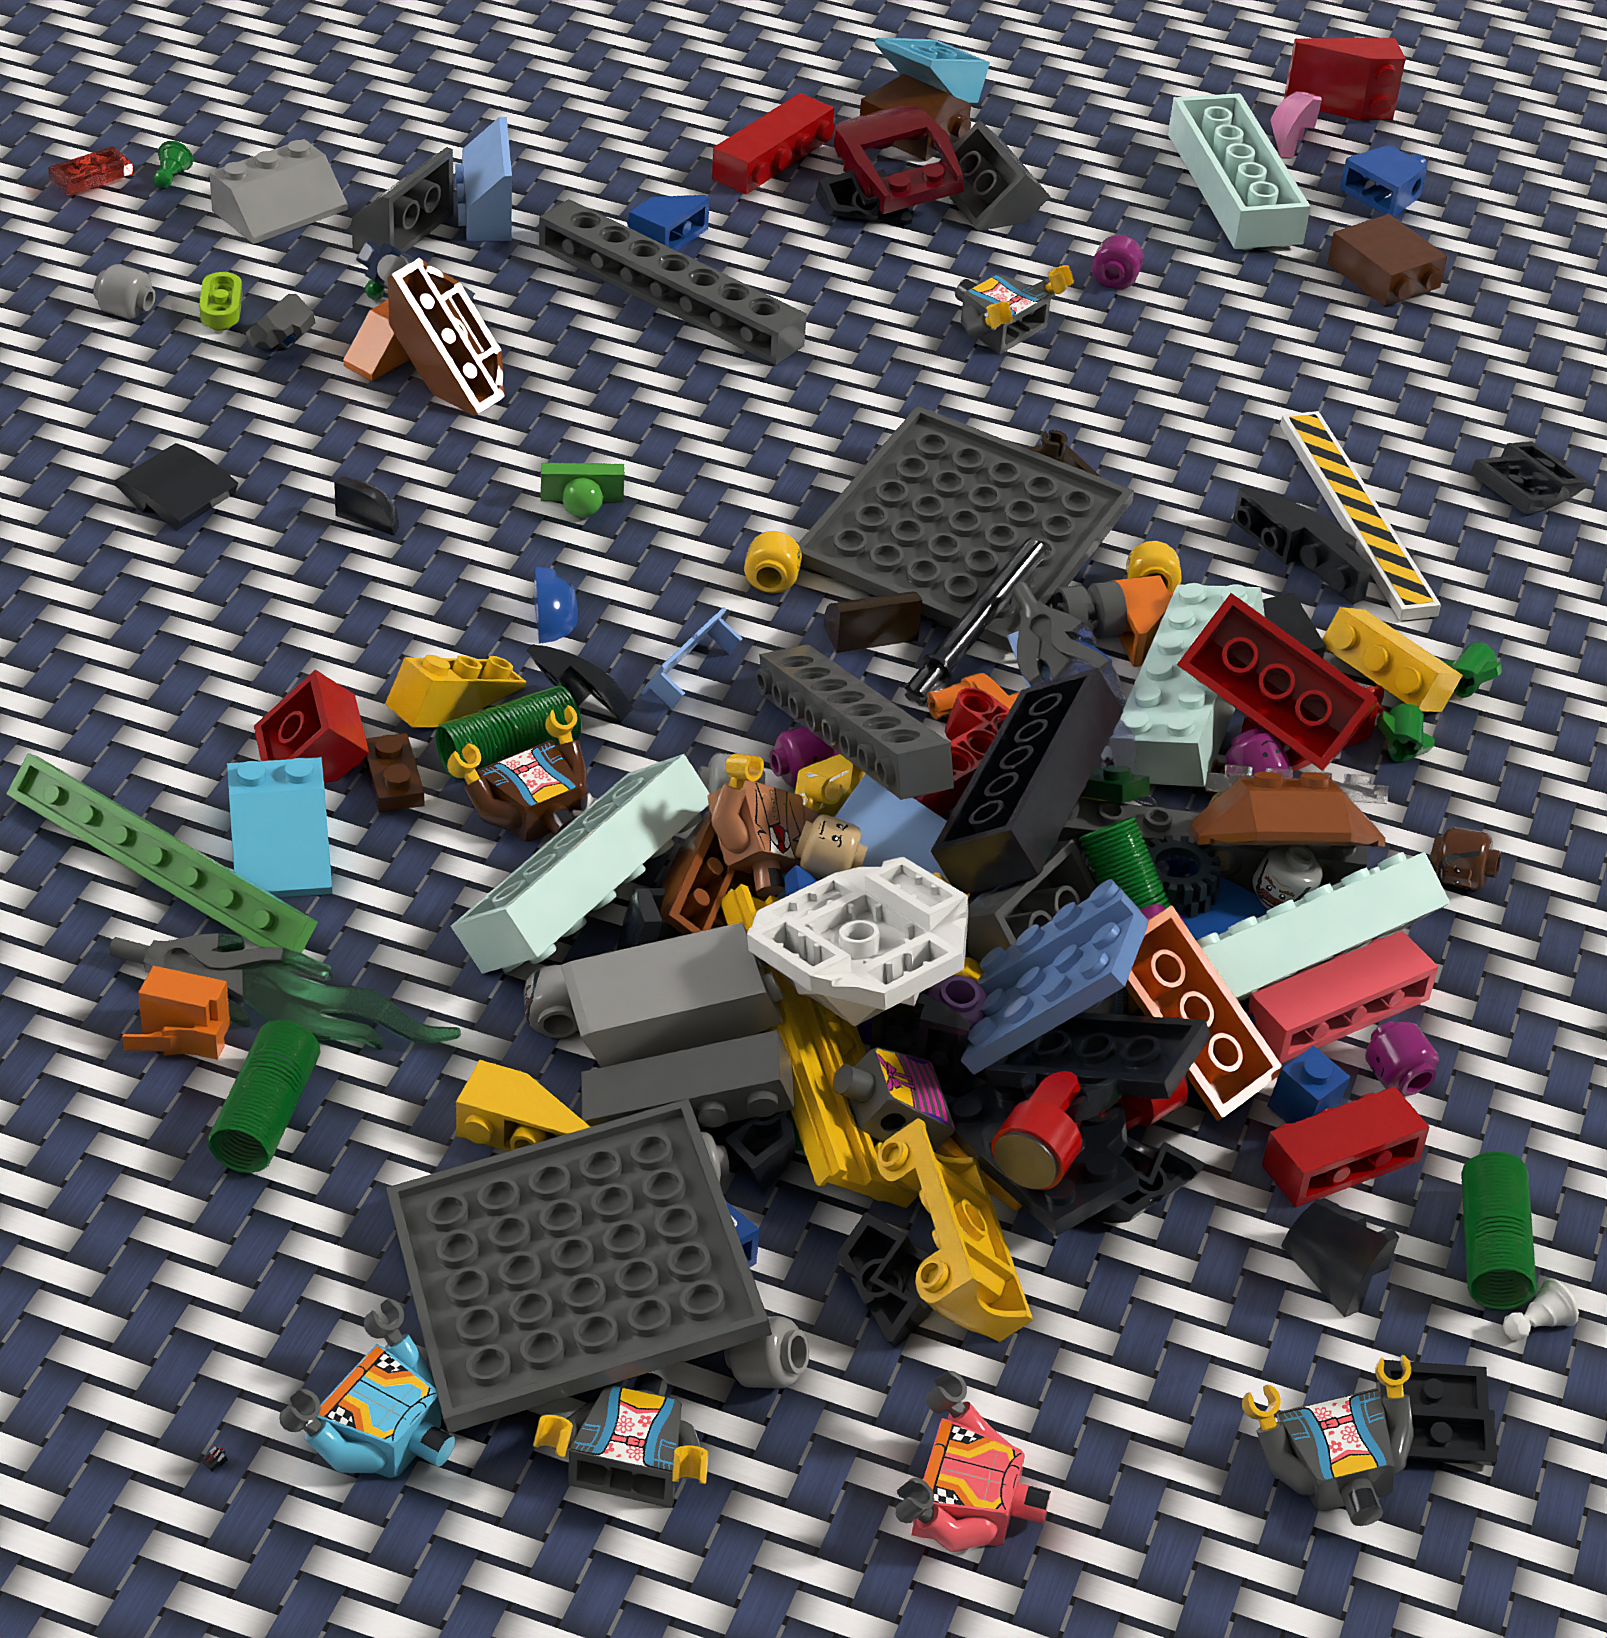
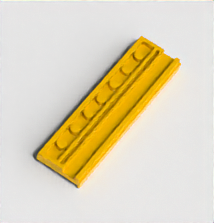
[721,884,918,1208]

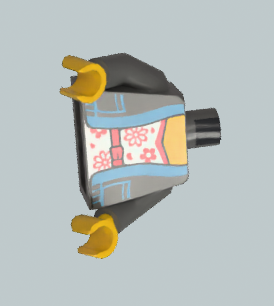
[955,265,1074,354]
[1242,1355,1414,1526]
[533,1373,708,1508]

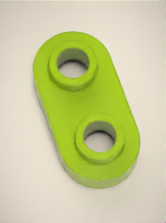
[199,272,242,331]

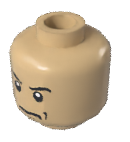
[794,814,868,879]

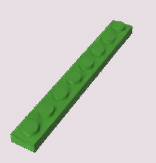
[6,753,318,965]

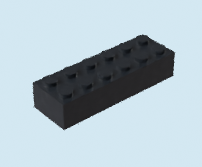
[931,667,1124,894]

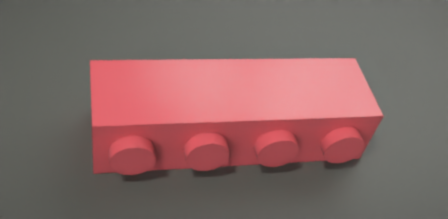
[1246,931,1439,1064]

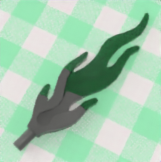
[109,933,461,1050]

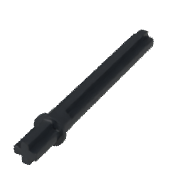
[904,538,1046,706]

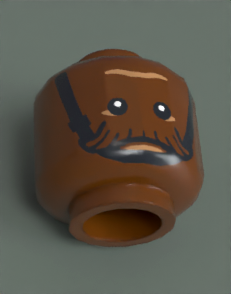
[1430,827,1501,891]

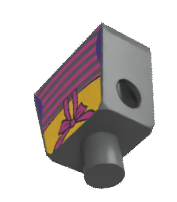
[833,1047,956,1152]

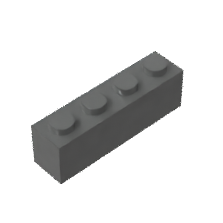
[581,1030,794,1129]

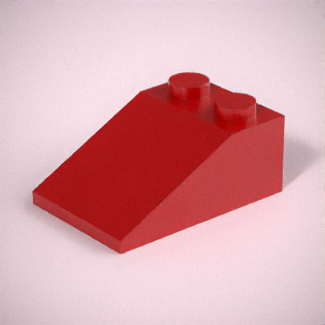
[1283,38,1406,120]

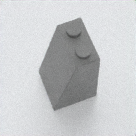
[561,922,784,1067]

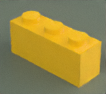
[1322,607,1463,712]

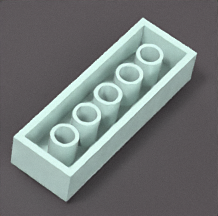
[1168,93,1311,250]
[1110,583,1265,787]
[451,754,710,974]
[1197,852,1450,1002]

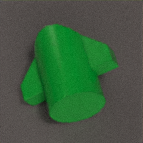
[1444,642,1502,698]
[1377,704,1435,763]

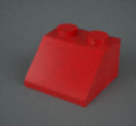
[254,670,369,783]

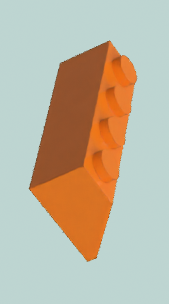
[1125,905,1283,1121]

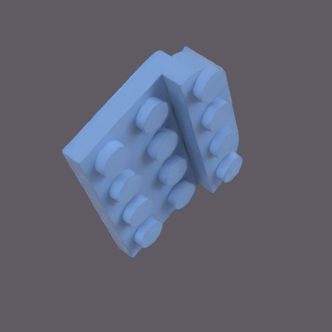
[961,879,1148,1075]

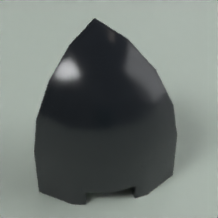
[334,476,399,536]

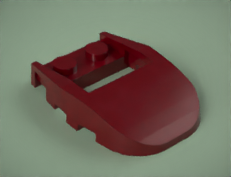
[834,106,964,214]

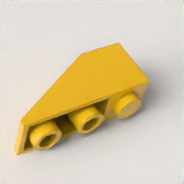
[385,655,527,727]
[456,1060,590,1151]

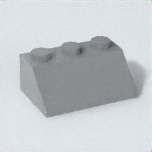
[210,139,348,244]

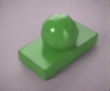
[540,463,625,518]

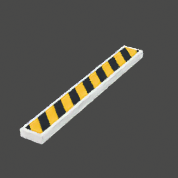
[1280,411,1441,621]

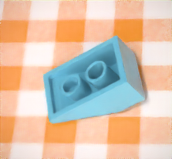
[875,37,990,103]
[227,757,332,898]

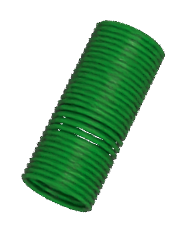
[436,685,582,780]
[1079,817,1170,909]
[207,1020,321,1173]
[1461,1151,1537,1310]

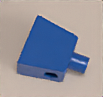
[1340,145,1427,217]

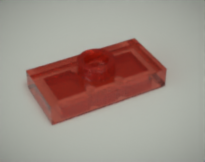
[48,146,134,195]

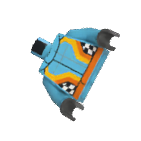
[279,1299,455,1478]

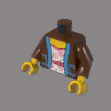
[447,706,587,841]

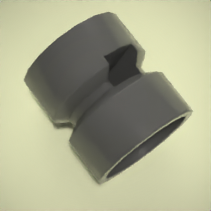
[1052,581,1127,640]

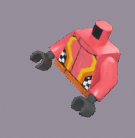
[895,1371,1051,1552]

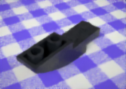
[1233,486,1372,605]

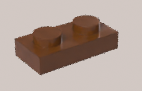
[364,733,425,812]

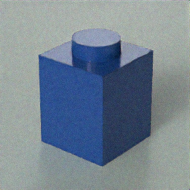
[1267,1045,1351,1124]

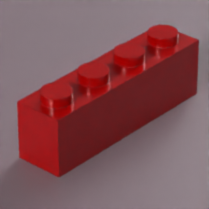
[712,93,835,194]

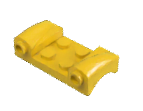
[877,1118,1033,1342]

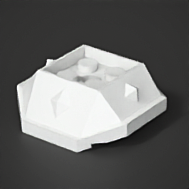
[747,857,968,1026]

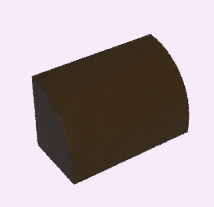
[823,591,923,653]

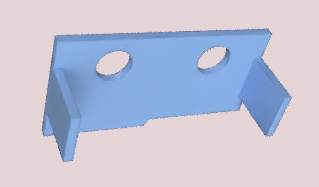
[640,607,743,709]

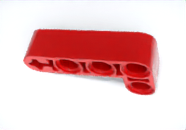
[913,688,1010,816]

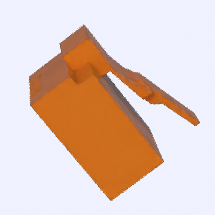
[122,965,230,1060]

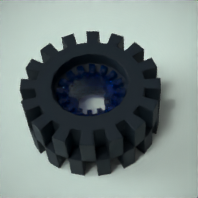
[1145,835,1221,918]

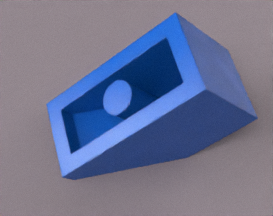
[627,195,710,251]

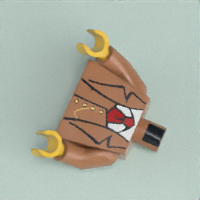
[707,753,843,897]

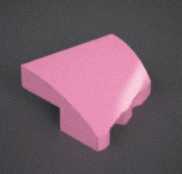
[1270,92,1322,158]

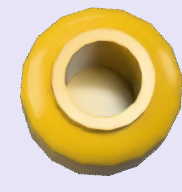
[744,531,802,594]
[1126,541,1182,593]

